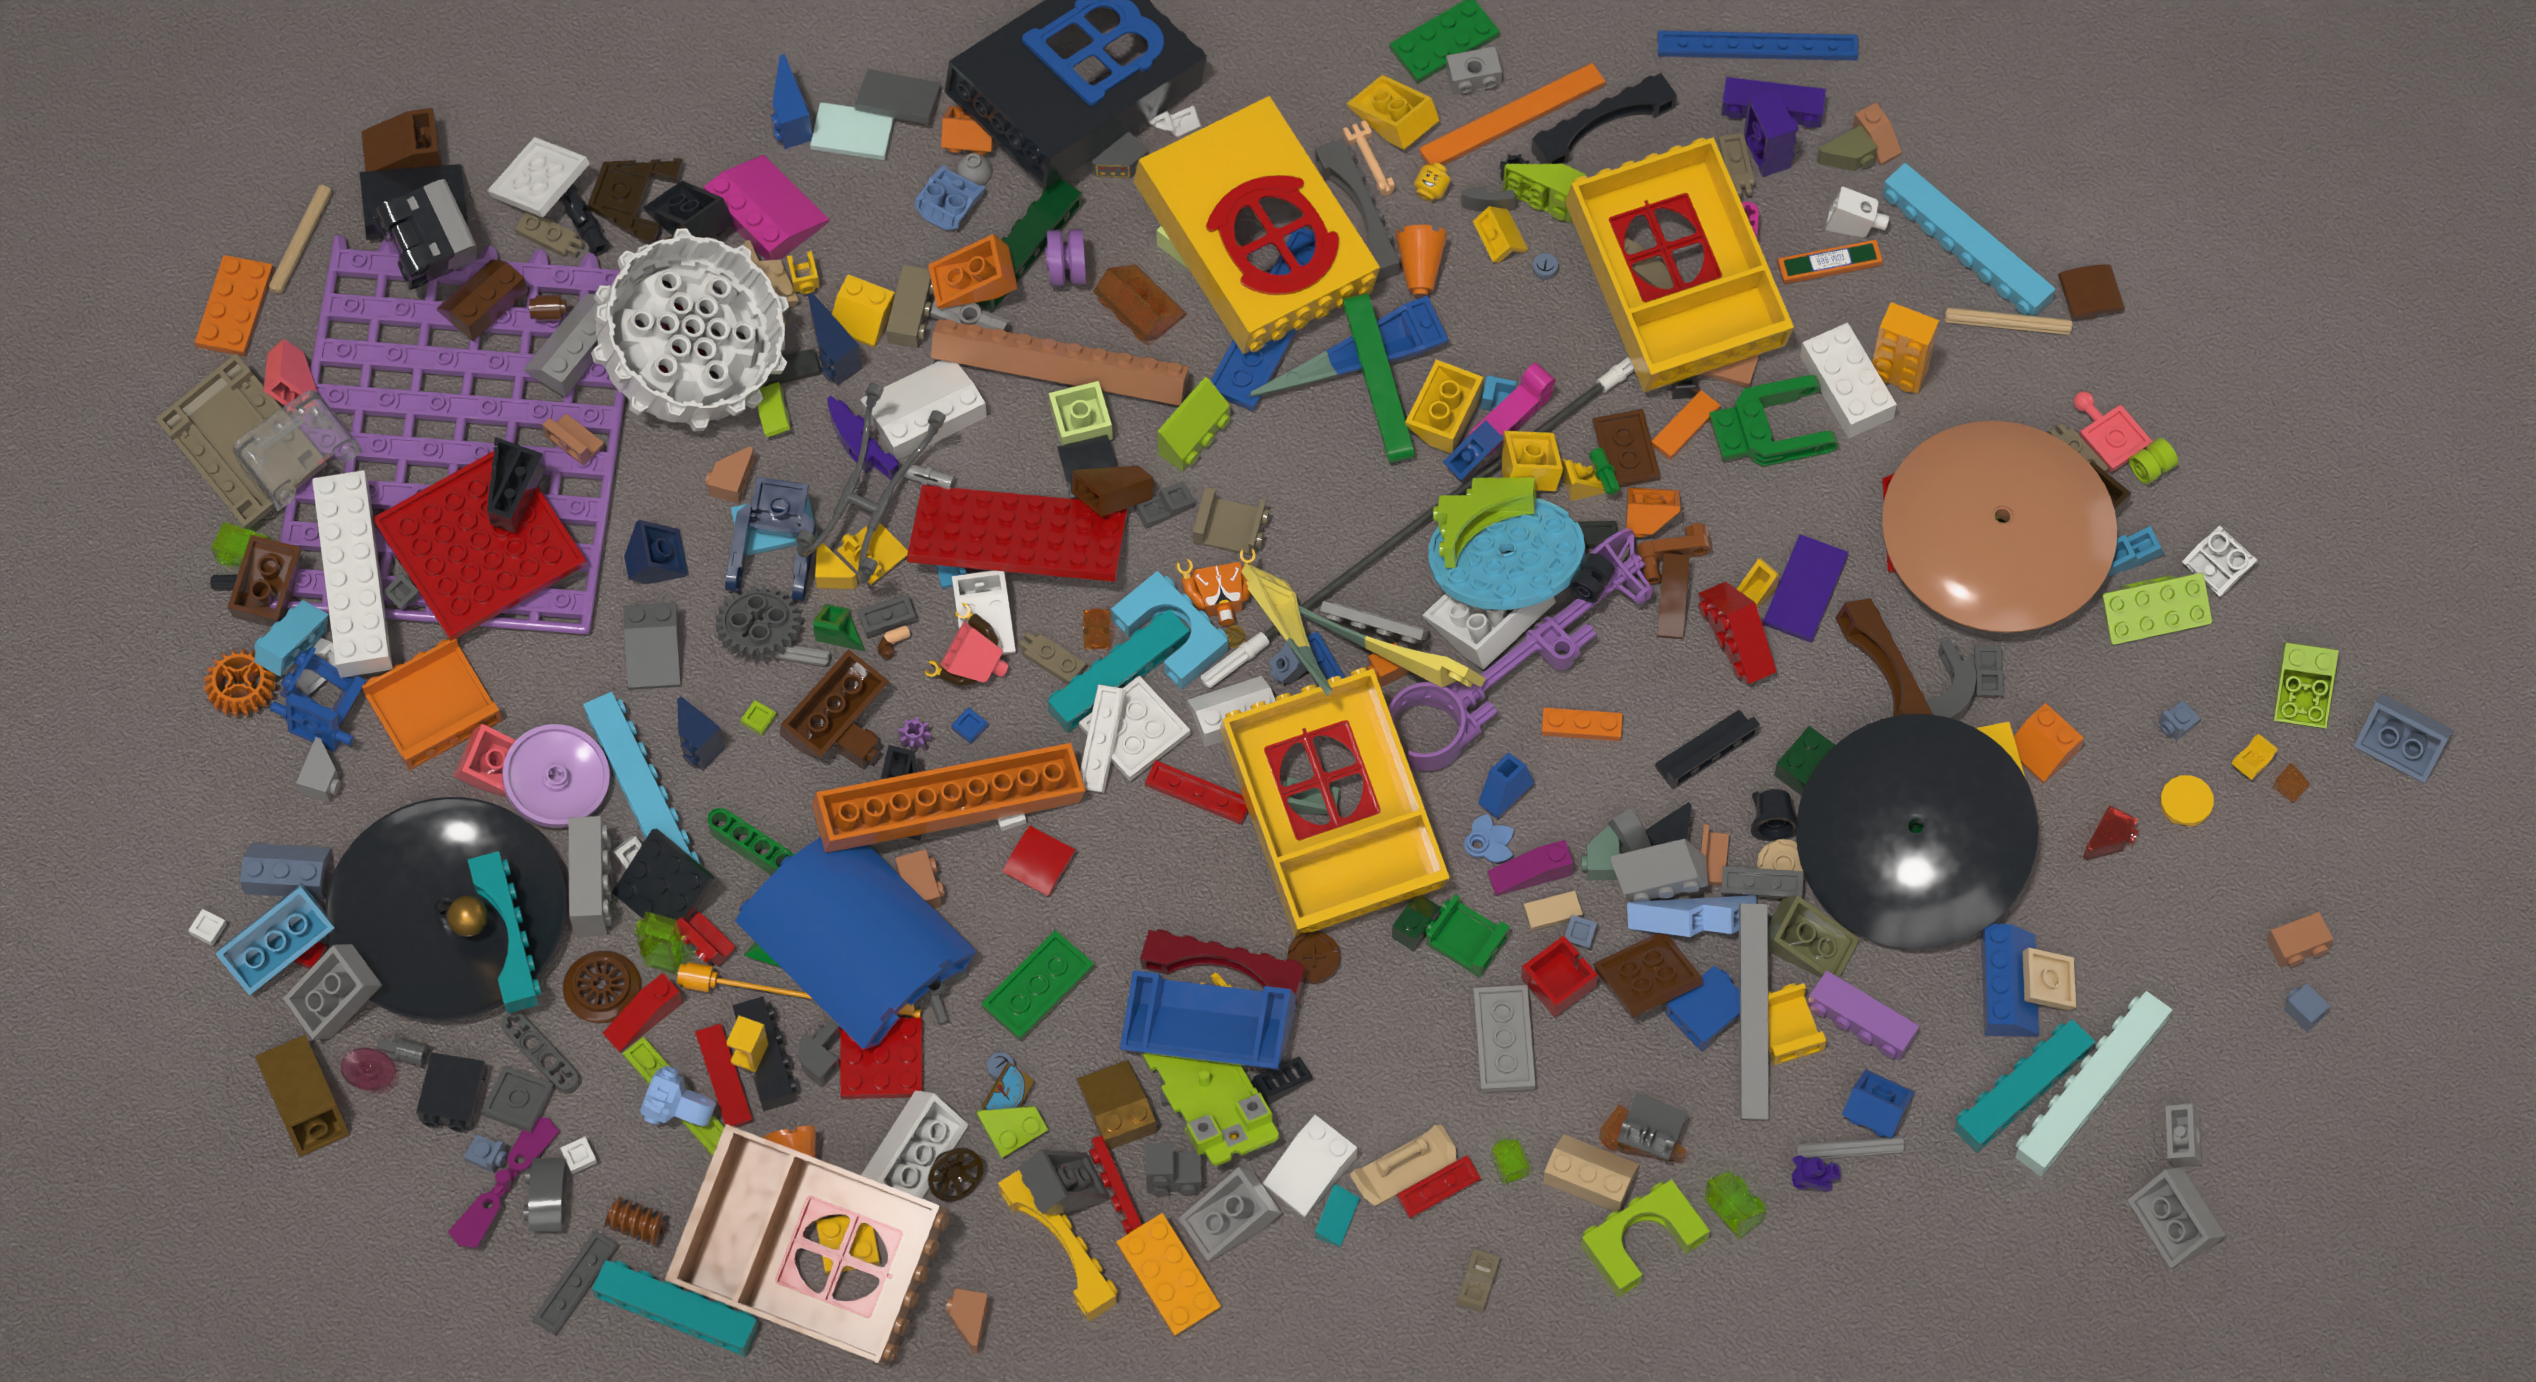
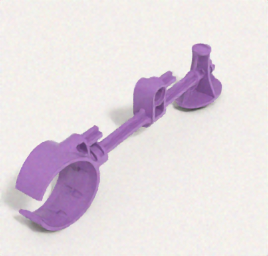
[1388,528,1654,771]

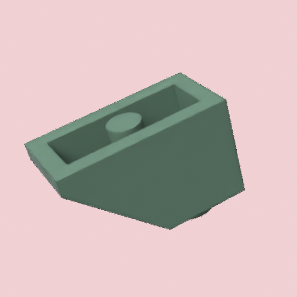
[1581,825,1619,880]

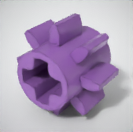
[898,717,931,751]

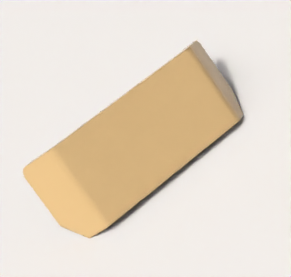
[1350,1124,1456,1206]

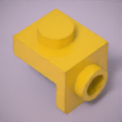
[2231,734,2278,780]

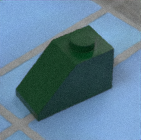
[1392,895,1441,951]

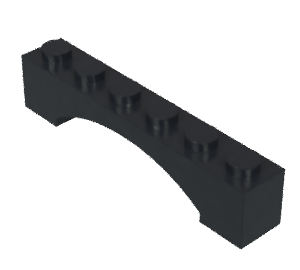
[1531,73,1677,164]

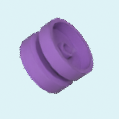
[1045,228,1086,287]

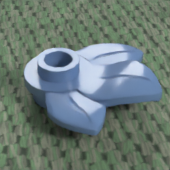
[1464,814,1514,863]

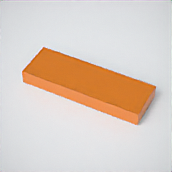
[1651,390,1721,460]

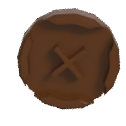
[1287,932,1341,985]

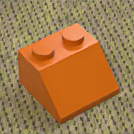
[941,106,995,155]
[2014,703,2084,784]

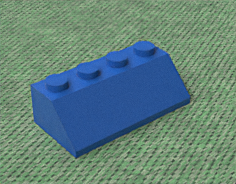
[1981,924,2039,1037]

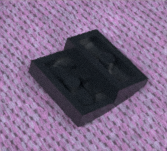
[1057,435,1116,499]

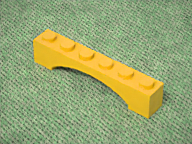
[998,1170,1118,1322]

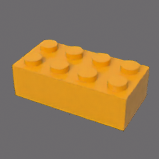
[1872,302,1939,394]

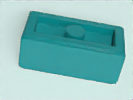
[1315,1184,1360,1248]

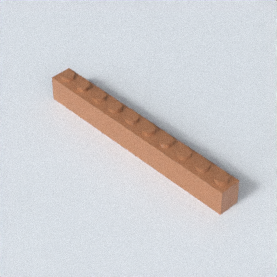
[931,319,1189,406]

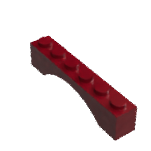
[1140,929,1306,1005]

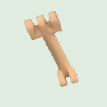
[1342,120,1395,196]

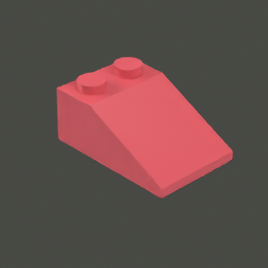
[453,724,516,798]

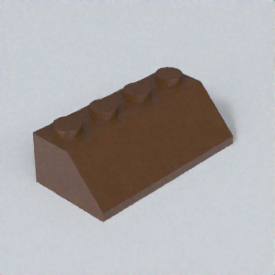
[780,649,889,759]

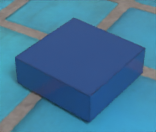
[951,707,989,744]

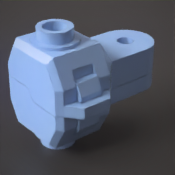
[640,1066,716,1126]

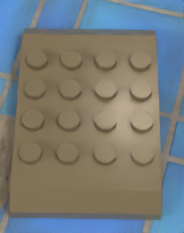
[156,353,328,530]

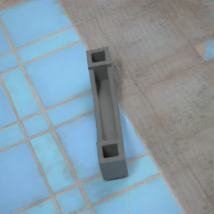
[1315,139,1402,283]

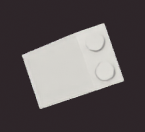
[1263,1115,1357,1218]

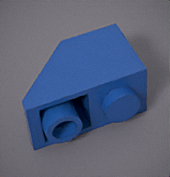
[1478,752,1534,818]

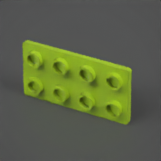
[2102,573,2212,645]

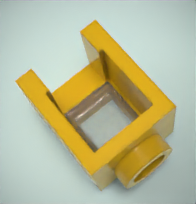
[787,251,820,294]

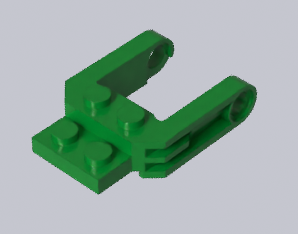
[1709,375,1839,467]

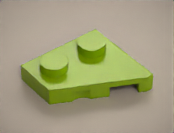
[975,1106,1048,1158]

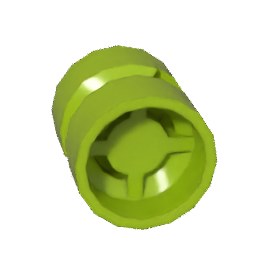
[2129,438,2179,485]

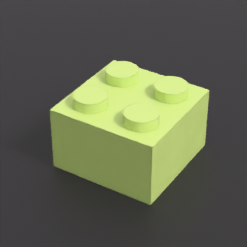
[1049,381,1113,446]

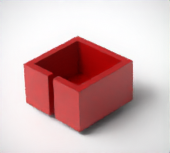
[1521,935,1598,1018]

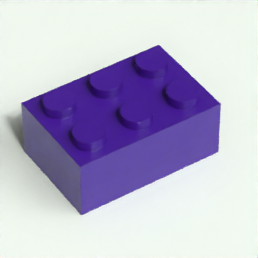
[1744,89,1798,177]

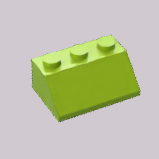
[1157,377,1231,472]

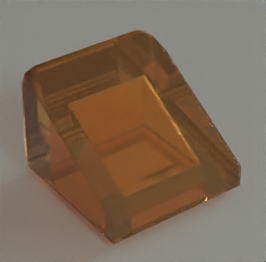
[2272,763,2310,804]

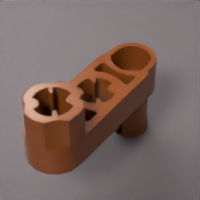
[1637,523,1712,585]

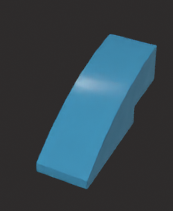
[2106,526,2165,577]

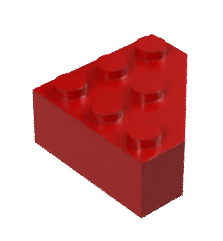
[1698,581,1777,684]

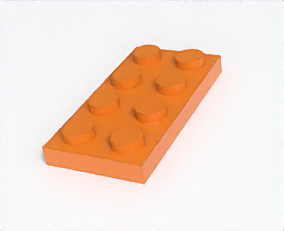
[194,255,274,357]

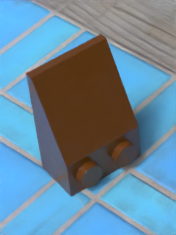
[227,535,301,626]

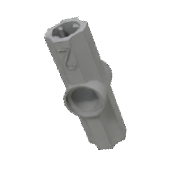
[931,301,1010,332]

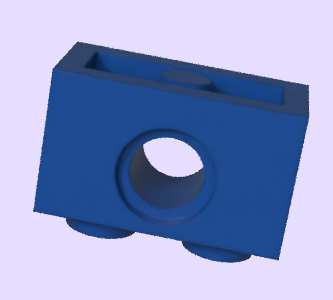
[1443,420,1504,480]

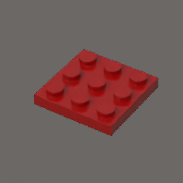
[840,1017,922,1099]

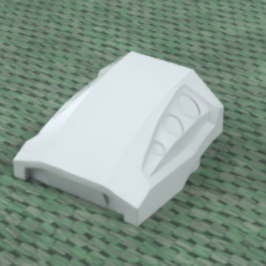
[2182,525,2259,597]

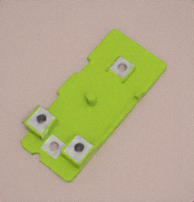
[1141,1053,1279,1166]

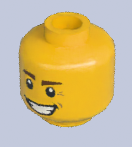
[1413,162,1451,202]

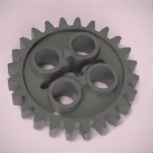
[715,586,801,661]

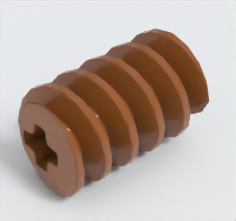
[604,1196,667,1246]

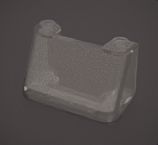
[233,390,362,511]

